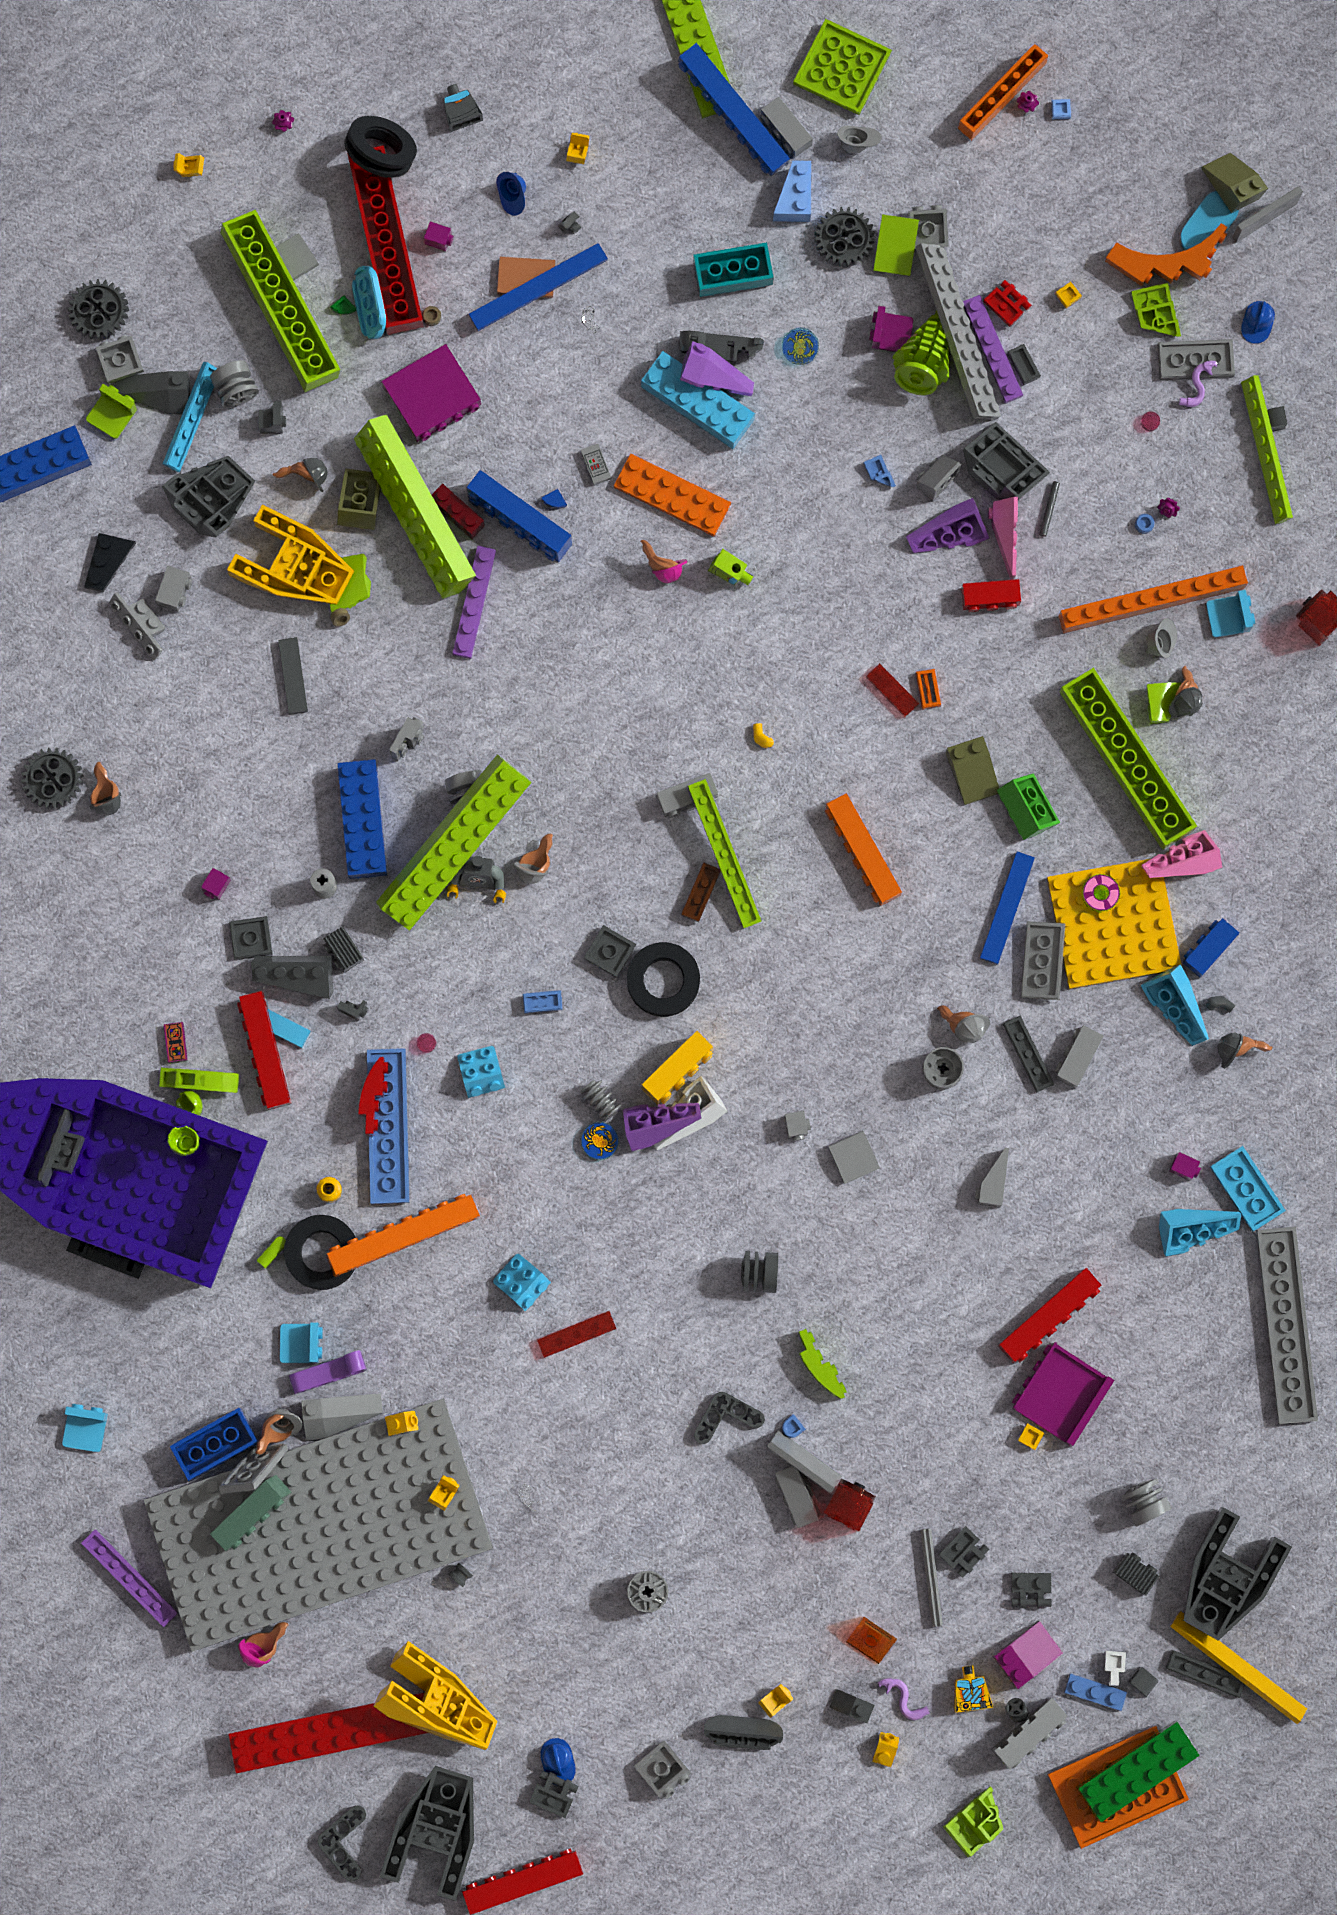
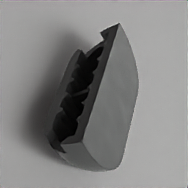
[704,1715,783,1750]

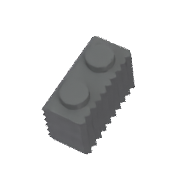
[323,926,364,973]
[1112,1552,1160,1596]

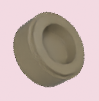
[422,306,441,326]
[330,608,350,626]

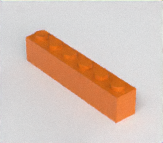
[958,44,1048,141]
[825,793,902,906]

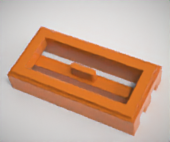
[915,669,941,710]

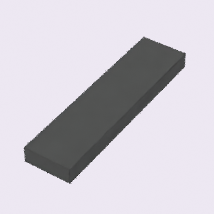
[278,637,308,715]
[1003,1015,1054,1093]
[1166,1650,1245,1698]

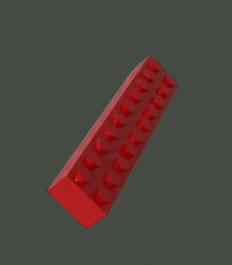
[347,145,424,335]
[229,1692,428,1773]

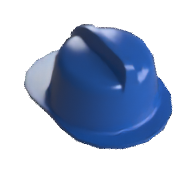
[496,172,526,216]
[1241,301,1275,344]
[540,1738,576,1786]

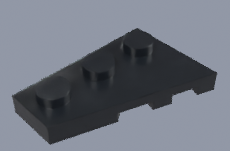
[84,533,136,592]

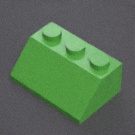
[997,773,1060,840]

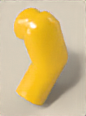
[753,723,774,748]

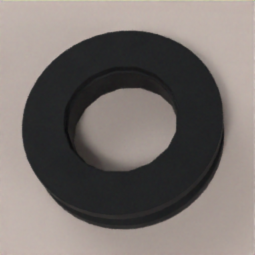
[344,116,417,178]
[627,942,700,1017]
[284,1215,356,1290]

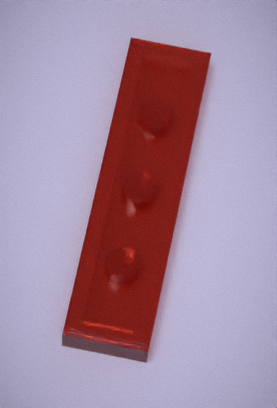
[537,1311,616,1358]

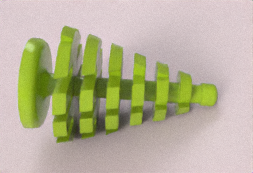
[892,310,949,395]

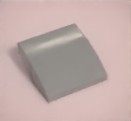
[828,1131,880,1184]

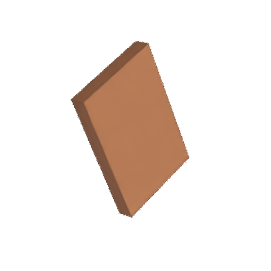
[497,257,556,298]

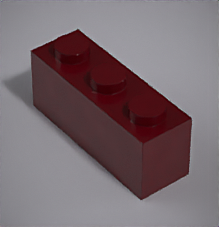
[432,483,485,539]

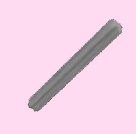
[920,1528,943,1627]

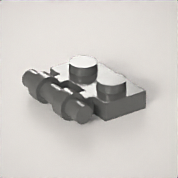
[938,1526,990,1578]
[1011,1572,1052,1609]
[529,1770,579,1818]

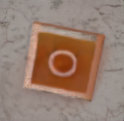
[846,1616,897,1664]

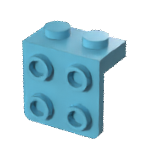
[1206,590,1255,638]
[457,1046,505,1098]
[493,1254,551,1311]
[280,1323,323,1363]
[62,1404,108,1452]

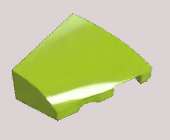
[1146,682,1181,724]

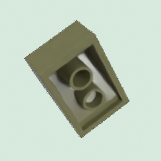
[1201,153,1268,213]
[337,468,381,530]
[945,736,999,805]

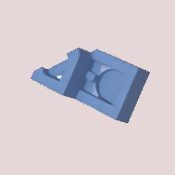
[863,455,896,488]

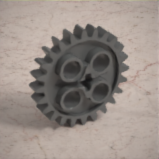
[814,207,875,267]
[68,279,129,340]
[21,747,84,809]

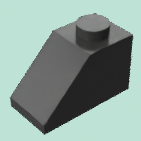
[830,1689,875,1723]

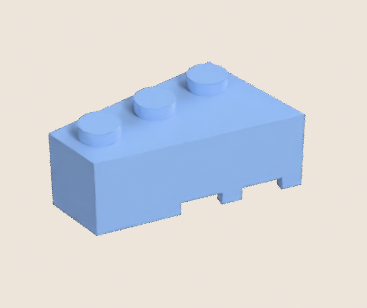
[773,161,811,222]

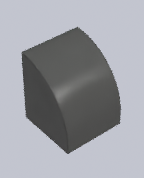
[1267,406,1287,431]
[1128,1667,1159,1697]

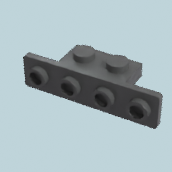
[38,1110,85,1187]

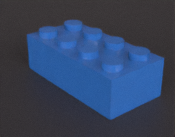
[170,1408,259,1481]

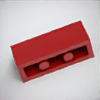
[961,579,1021,612]

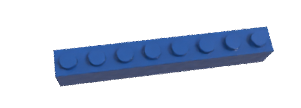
[678,43,790,176]

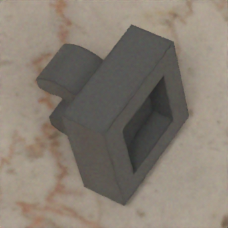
[558,211,582,234]

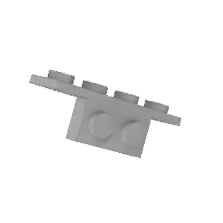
[109,592,165,660]

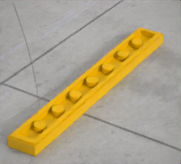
[1170,1611,1307,1724]

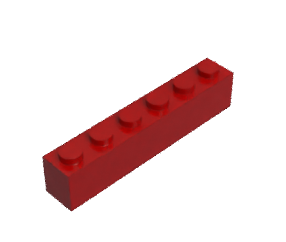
[237,991,292,1110]
[998,1268,1102,1363]
[462,1848,584,1915]

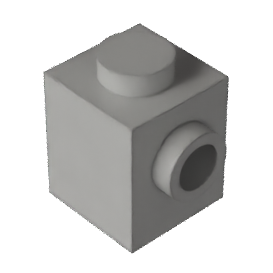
[784,1111,811,1141]

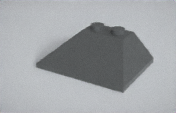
[963,422,1050,500]

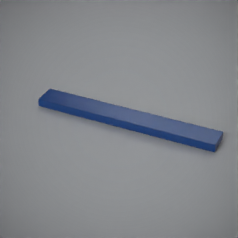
[469,243,608,331]

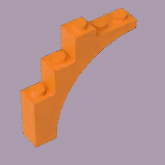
[1105,223,1228,286]

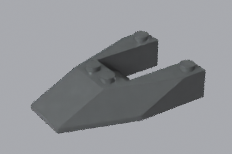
[1183,1507,1292,1641]
[379,1766,474,1901]

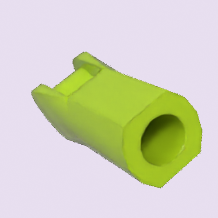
[256,1237,286,1269]

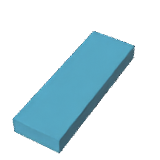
[268,1009,311,1048]

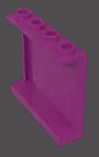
[382,344,481,442]
[1012,1342,1115,1447]

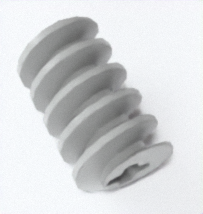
[310,868,337,899]
[580,1080,621,1122]

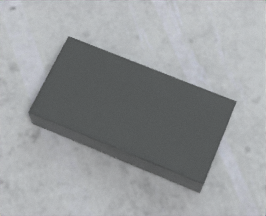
[1007,344,1041,385]

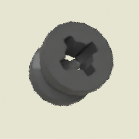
[448,1563,473,1587]
[1006,1698,1029,1723]

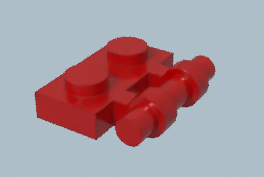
[983,280,1032,327]

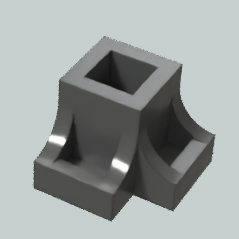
[259,401,286,434]

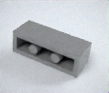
[760,97,813,158]
[656,773,718,818]
[1054,1025,1104,1089]
[775,1466,824,1528]

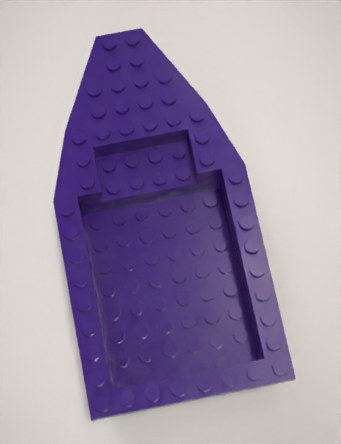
[0,1078,268,1289]

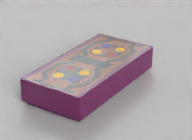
[164,1022,188,1063]

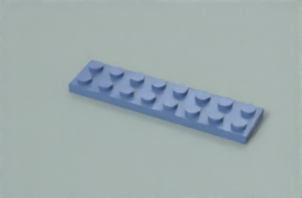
[367,1048,410,1204]

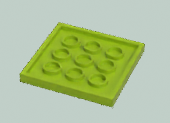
[793,19,892,115]

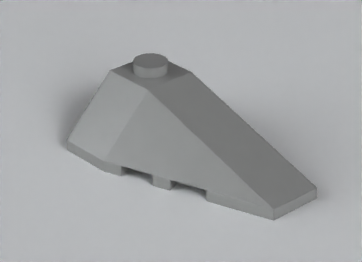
[301,1393,383,1441]

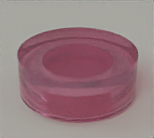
[1141,412,1160,432]
[417,1033,436,1053]

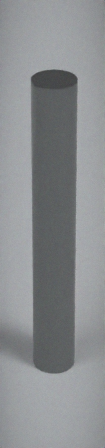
[1039,481,1060,537]

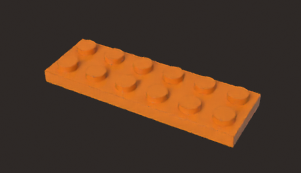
[614,453,731,537]

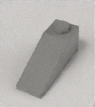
[975,1148,1009,1207]

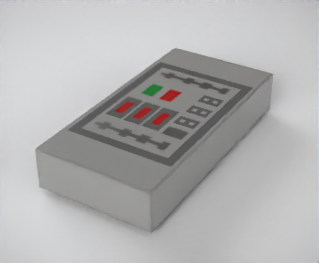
[581,444,611,485]

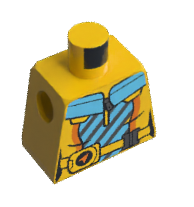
[954,1665,993,1713]

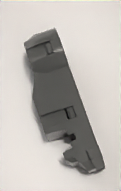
[679,331,764,363]

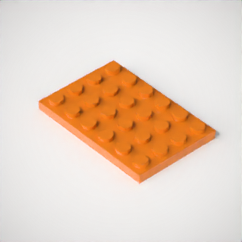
[1047,1726,1189,1849]

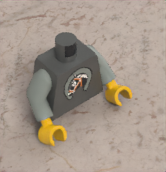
[447,856,506,903]

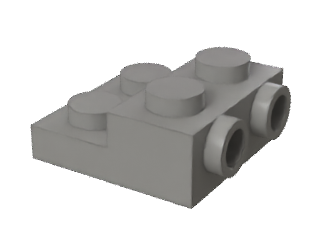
[908,205,949,249]
[96,336,144,384]
[389,717,424,761]
[634,1741,692,1800]

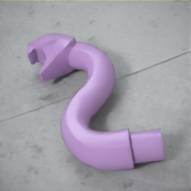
[1179,361,1217,407]
[878,1678,930,1721]

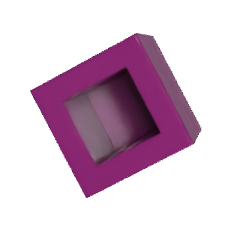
[424,221,454,251]
[201,868,231,900]
[1169,1152,1201,1181]

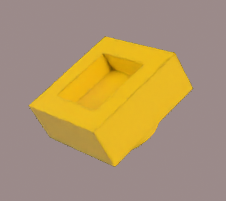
[1055,281,1082,309]
[1018,1423,1044,1450]

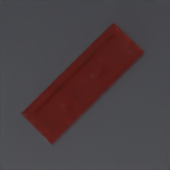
[866,663,919,717]

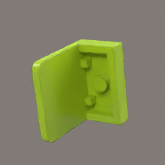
[86,384,137,439]

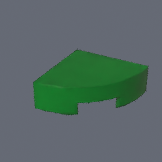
[330,295,357,315]

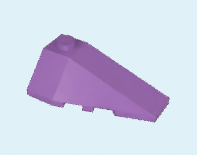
[680,341,754,396]
[906,498,989,553]
[623,1103,702,1151]

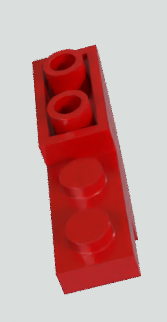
[358,1057,388,1136]

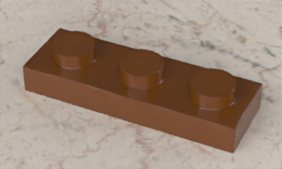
[681,862,721,923]

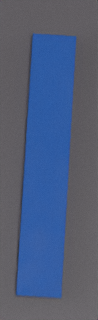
[980,851,1035,965]

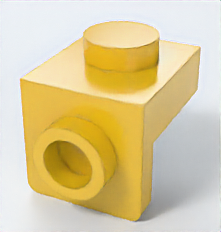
[566,133,589,164]
[173,153,204,177]
[385,1411,418,1436]
[428,1475,460,1511]
[758,1684,793,1718]
[872,1732,899,1767]

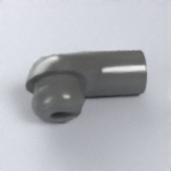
[1206,996,1236,1013]

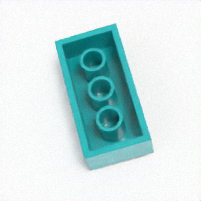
[693,242,774,297]

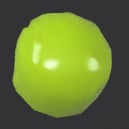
[176,1090,203,1116]
[167,1126,199,1156]

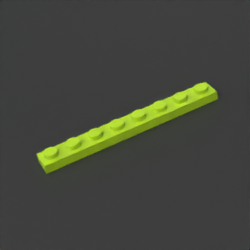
[1241,375,1293,524]
[687,779,762,929]

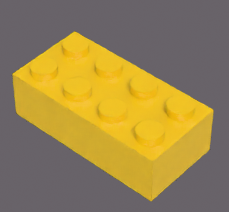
[642,1031,713,1105]

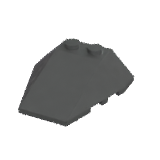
[162,456,255,537]

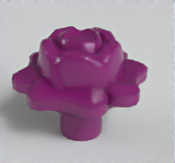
[1016,91,1039,113]
[272,110,295,132]
[1157,498,1180,518]

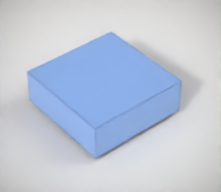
[1051,99,1071,120]

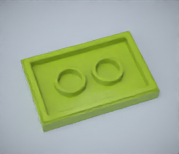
[873,214,919,276]

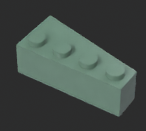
[210,1475,292,1551]

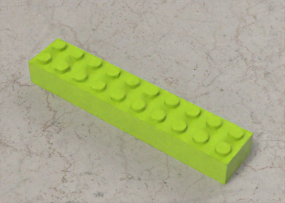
[220,210,340,392]
[354,415,476,599]
[1059,667,1197,850]
[376,754,532,931]

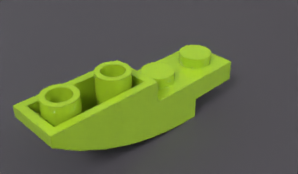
[159,1068,239,1093]
[798,1329,847,1400]

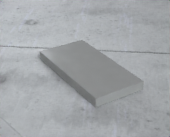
[1233,186,1303,243]
[235,233,319,303]
[1157,339,1235,380]
[1021,921,1066,1000]
[767,1430,842,1493]
[219,1444,288,1493]

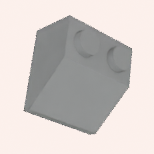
[916,455,961,501]

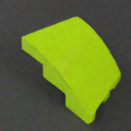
[1131,283,1181,337]
[330,554,371,613]
[943,1786,1004,1858]

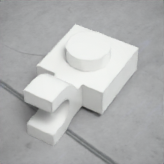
[1104,1651,1126,1687]

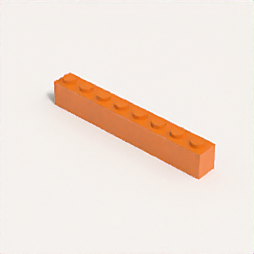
[326,1194,480,1277]

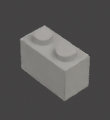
[155,566,193,612]

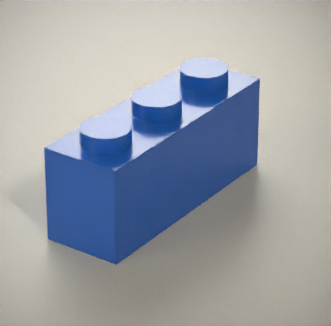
[1183,918,1240,978]

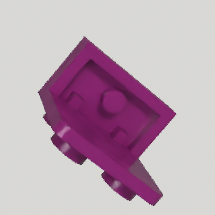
[869,306,914,352]

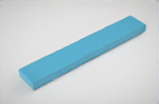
[162,362,217,472]

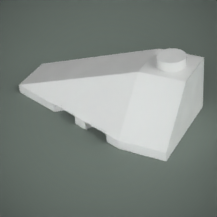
[654,1076,728,1150]

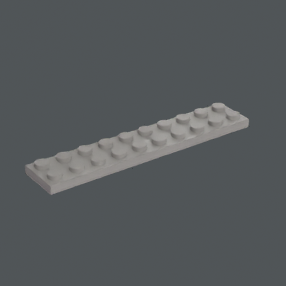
[915,243,1001,420]
[1256,1227,1318,1425]

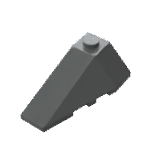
[114,371,190,414]

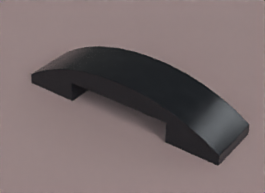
[66,1237,145,1279]

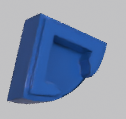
[541,489,567,508]

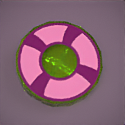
[1082,874,1120,912]

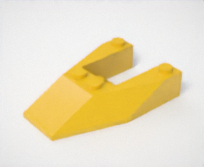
[227,504,354,605]
[374,1641,497,1750]

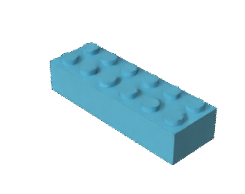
[641,351,755,449]

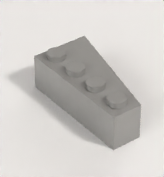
[991,1697,1068,1769]

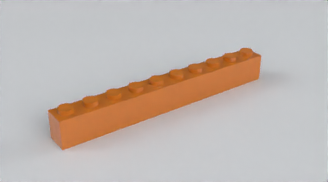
[1058,565,1248,634]

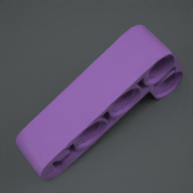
[289,1350,367,1394]

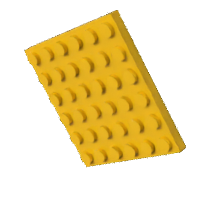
[1047,859,1182,989]

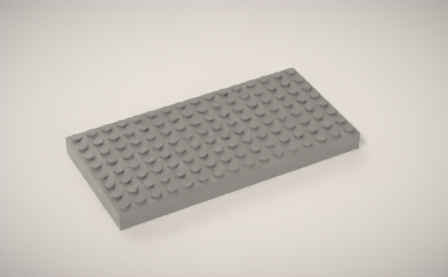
[144,1398,493,1652]

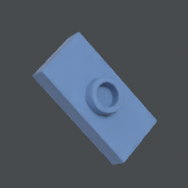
[523,990,563,1014]

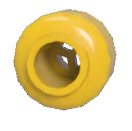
[316,1177,342,1203]

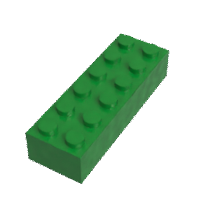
[1076,1721,1200,1822]

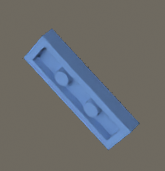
[1064,1674,1127,1711]

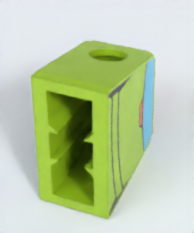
[708,549,753,586]

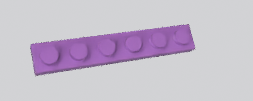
[963,295,1023,404]
[453,546,496,659]
[81,1529,178,1627]

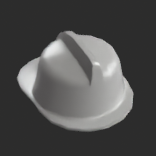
[837,125,882,154]
[1145,618,1177,659]

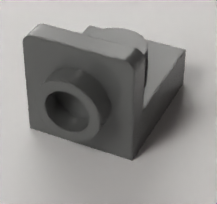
[337,1000,369,1021]

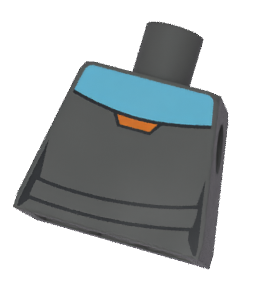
[443,84,483,132]

